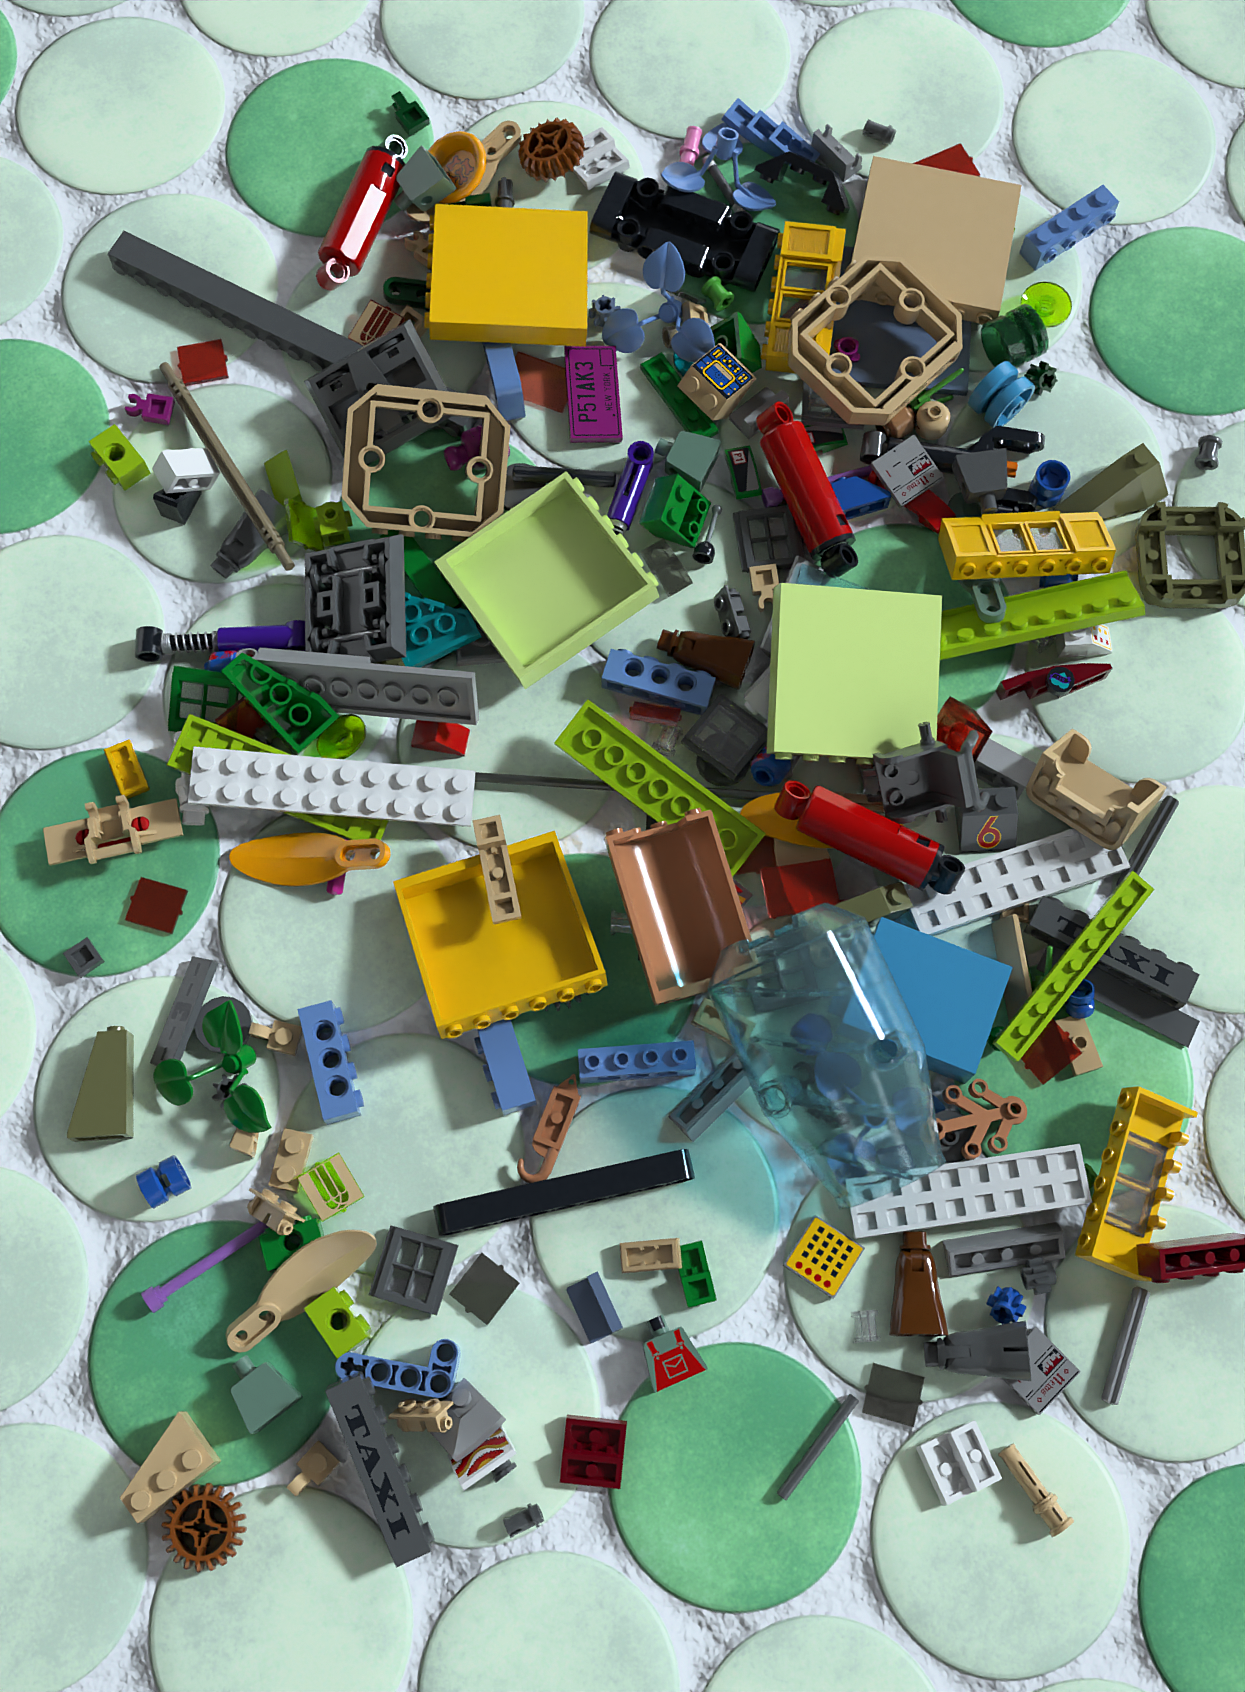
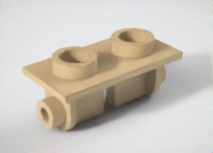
[247,1188,305,1235]
[388,1398,454,1433]

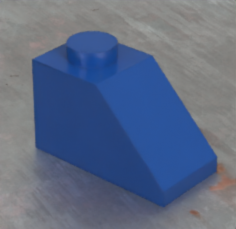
[831,476,891,520]

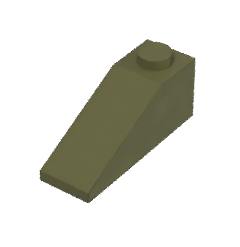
[818,881,913,938]

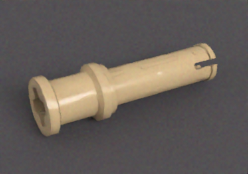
[998,1443,1074,1537]

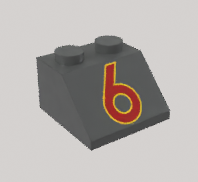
[954,787,1018,853]

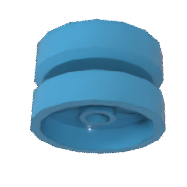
[968,361,1035,428]

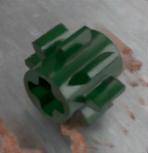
[1024,361,1058,396]

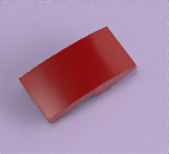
[904,489,956,534]

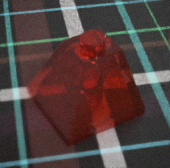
[936,696,993,763]

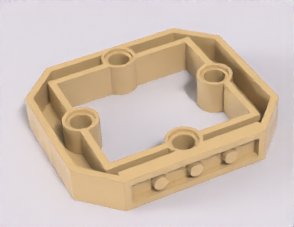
[788,255,962,426]
[341,384,510,542]

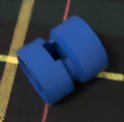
[1028,460,1070,508]
[136,1155,192,1209]

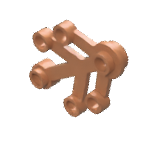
[920,1079,1027,1160]

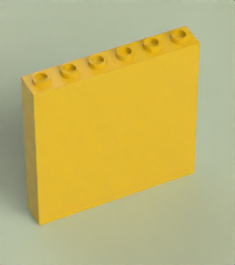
[424,204,588,347]
[393,831,608,1039]

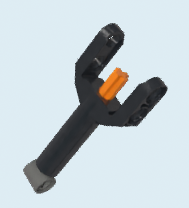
[860,425,1045,513]

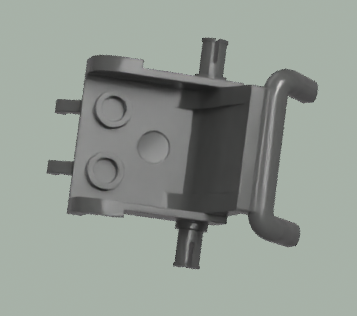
[861,722,990,824]

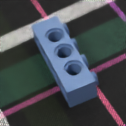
[601,649,716,716]
[297,1000,364,1125]
[578,1040,696,1084]

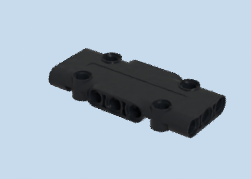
[589,171,780,292]

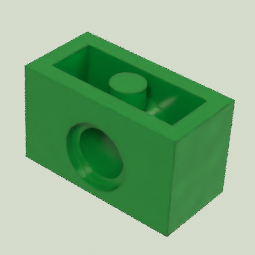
[258,1215,324,1273]

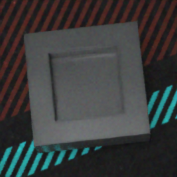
[63,937,105,978]

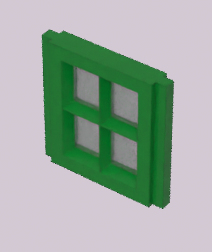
[168,666,239,732]

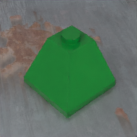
[710,312,762,373]

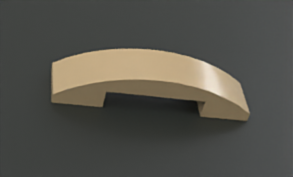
[472,815,522,925]

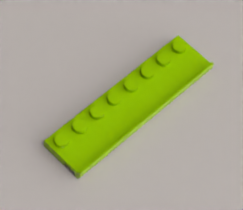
[940,570,1145,660]

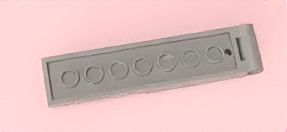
[236,648,479,725]

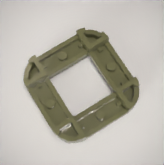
[1135,502,1245,608]

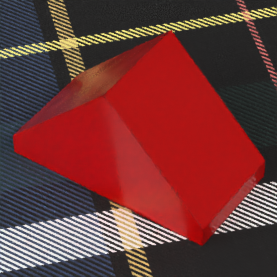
[411,720,470,756]

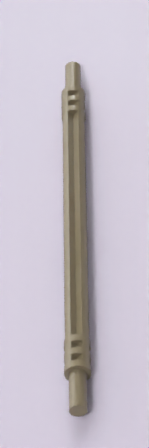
[159,362,295,571]

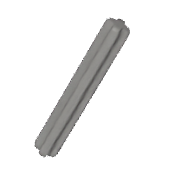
[1101,1287,1150,1405]

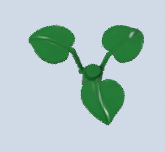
[153,1000,272,1133]

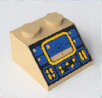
[677,343,756,421]

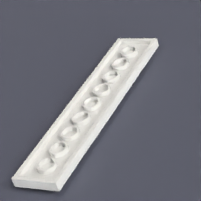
[188,747,476,827]

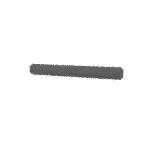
[777,1394,859,1501]

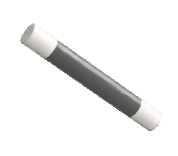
[702,155,745,212]

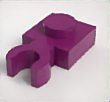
[125,393,175,425]

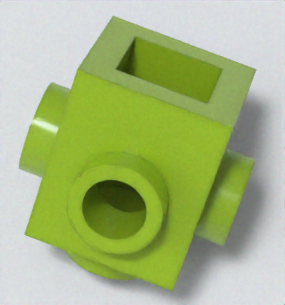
[313,501,353,547]

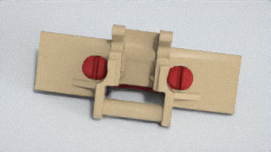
[43,795,184,866]

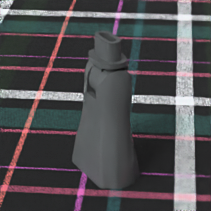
[210,489,298,579]
[924,1321,1031,1381]

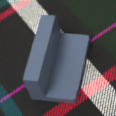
[566,1271,623,1343]

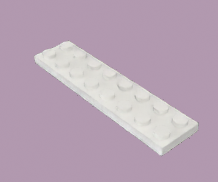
[903,828,1130,936]
[845,1144,1092,1239]

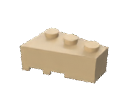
[120,1411,221,1524]

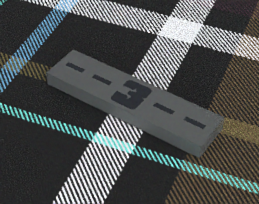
[150,956,218,1066]

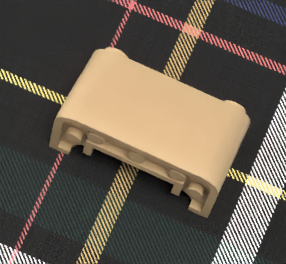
[1026,729,1167,850]

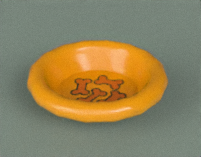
[428,131,486,204]

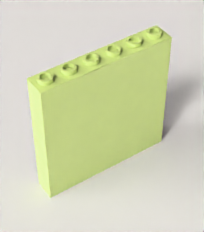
[434,471,659,689]
[767,583,942,765]

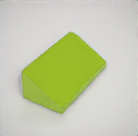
[264,450,303,508]

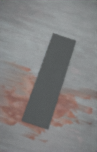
[1036,943,1200,1048]

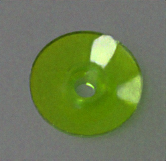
[1020,282,1072,328]
[316,714,366,759]

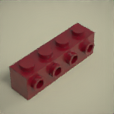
[1137,1233,1245,1283]

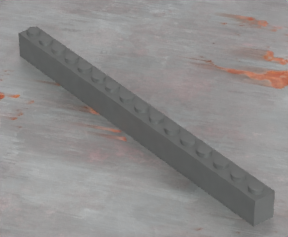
[107,231,478,437]

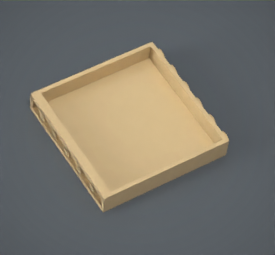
[851,156,1022,326]

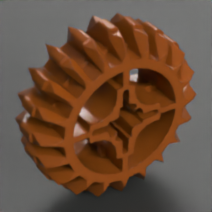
[517,118,585,182]
[161,1483,247,1572]

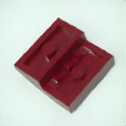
[560,1414,627,1489]

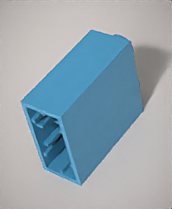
[827,917,1013,1084]

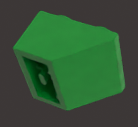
[639,474,711,548]

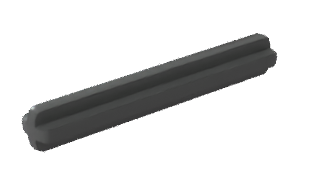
[1116,795,1179,886]

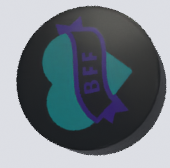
[1045,667,1075,696]

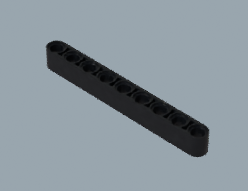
[433,1149,695,1236]

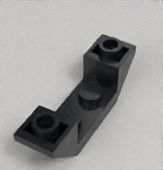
[755,151,850,215]

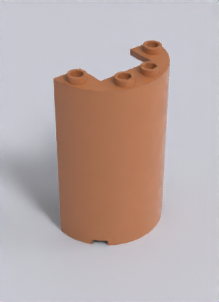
[604,808,762,1006]

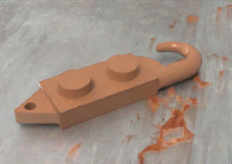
[517,1074,581,1183]

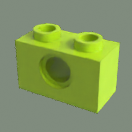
[89,424,151,491]
[304,1287,371,1359]

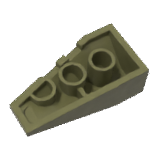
[1053,443,1169,519]

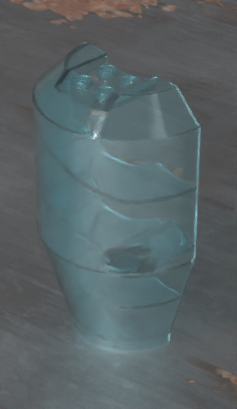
[707,903,946,1209]

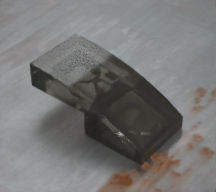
[640,538,693,597]

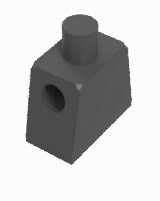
[952,448,1007,514]

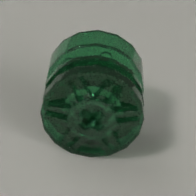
[981,304,1049,368]

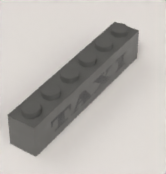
[1024,896,1200,1010]
[325,1371,435,1568]

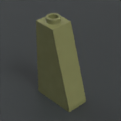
[67,1026,134,1142]

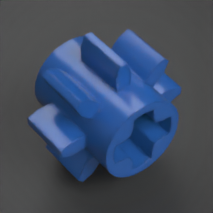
[986,1287,1026,1324]

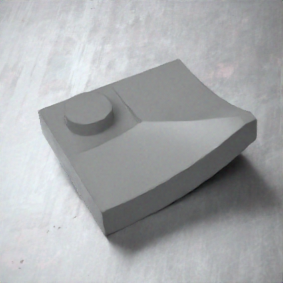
[424,1378,506,1462]

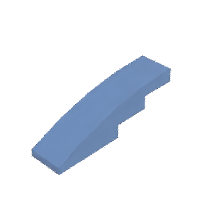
[721,98,820,173]

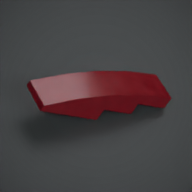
[995,663,1113,701]

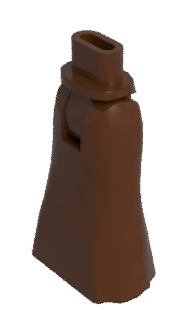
[656,629,755,690]
[889,1231,948,1337]

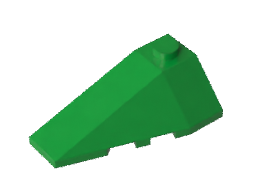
[221,652,340,756]

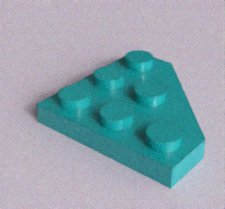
[402,592,482,667]

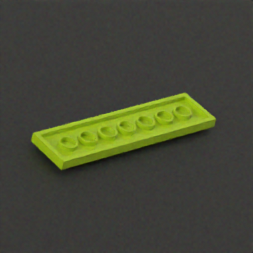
[554,699,766,877]

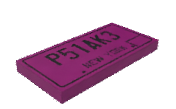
[564,346,623,443]

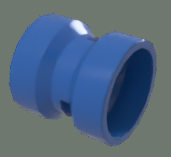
[1065,979,1095,1019]

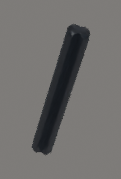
[512,465,616,487]

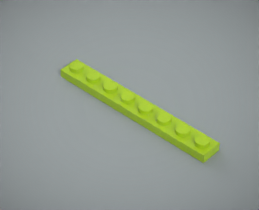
[992,871,1154,1062]

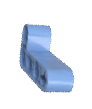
[482,342,526,421]
[335,1339,460,1398]

